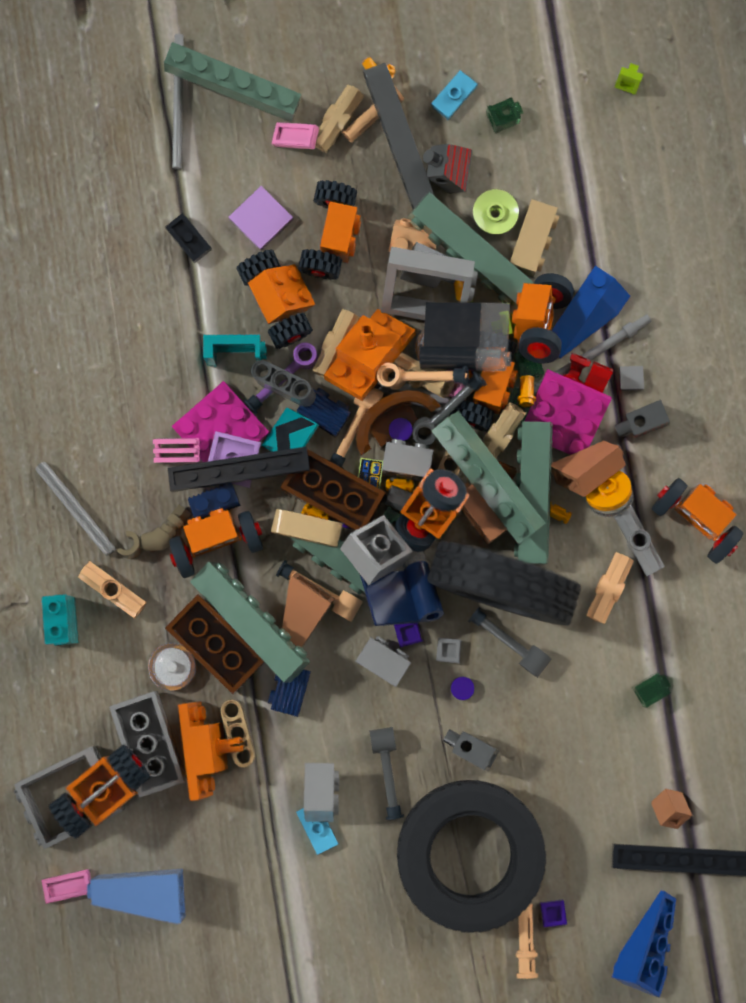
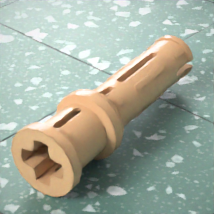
[342,87,404,143]
[516,904,538,979]

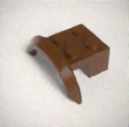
[356,390,441,456]

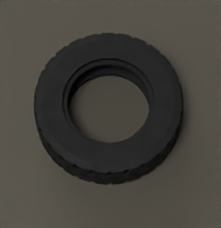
[427,541,581,626]
[397,780,546,933]

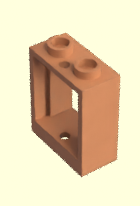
[461,482,507,545]

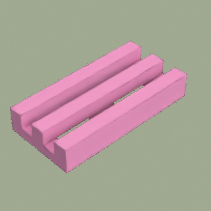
[153,438,200,463]

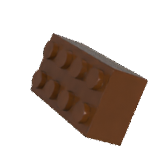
[280,449,386,531]
[165,594,265,694]

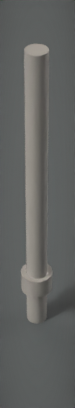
[172,34,184,169]
[534,314,652,395]

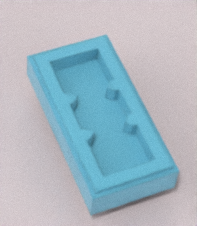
[431,70,478,120]
[296,808,339,855]

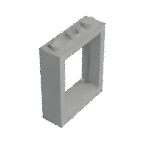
[381,246,478,320]
[14,746,125,849]

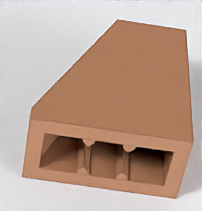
[551,441,626,497]
[282,572,335,647]

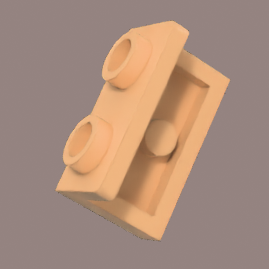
[388,218,437,252]

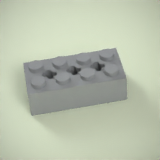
[109,691,187,798]

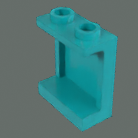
[203,335,267,366]
[42,594,79,646]

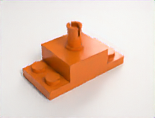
[324,309,416,401]
[178,701,244,801]

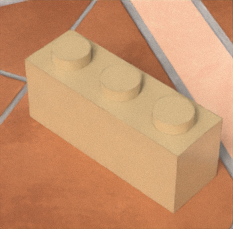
[510,199,560,277]

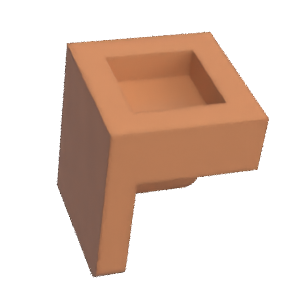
[651,789,692,829]

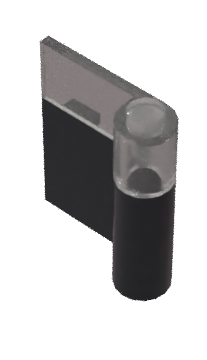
[419,302,511,371]

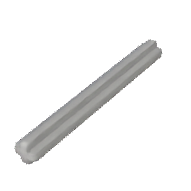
[35,462,116,556]

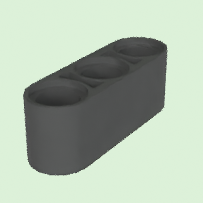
[251,360,316,407]

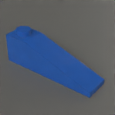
[552,265,630,359]
[612,890,676,998]

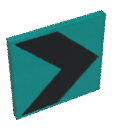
[261,407,319,452]

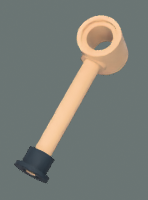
[377,363,469,390]
[328,388,384,469]
[276,560,363,622]

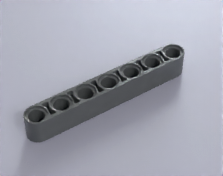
[363,63,434,210]

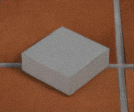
[619,366,644,391]
[436,638,462,663]

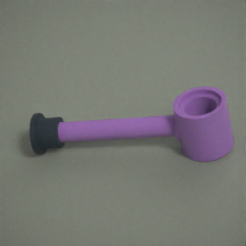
[244,342,318,414]

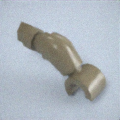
[116,504,191,559]

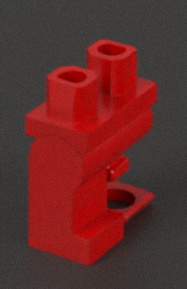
[562,353,613,393]

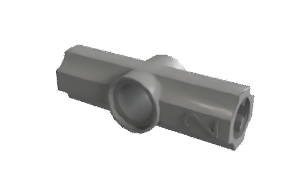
[613,505,665,576]

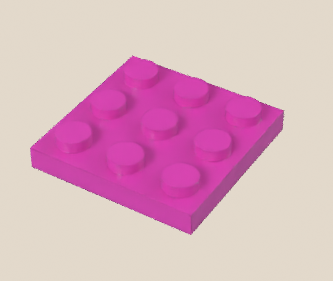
[524,369,612,455]
[171,381,270,462]

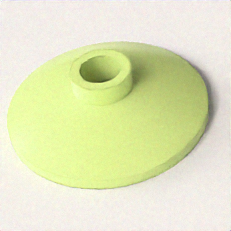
[473,189,519,235]

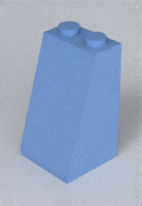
[87,869,186,924]

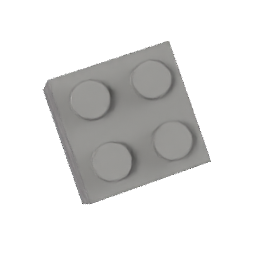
[382,439,433,482]
[340,515,413,585]
[356,636,411,687]
[304,763,339,822]

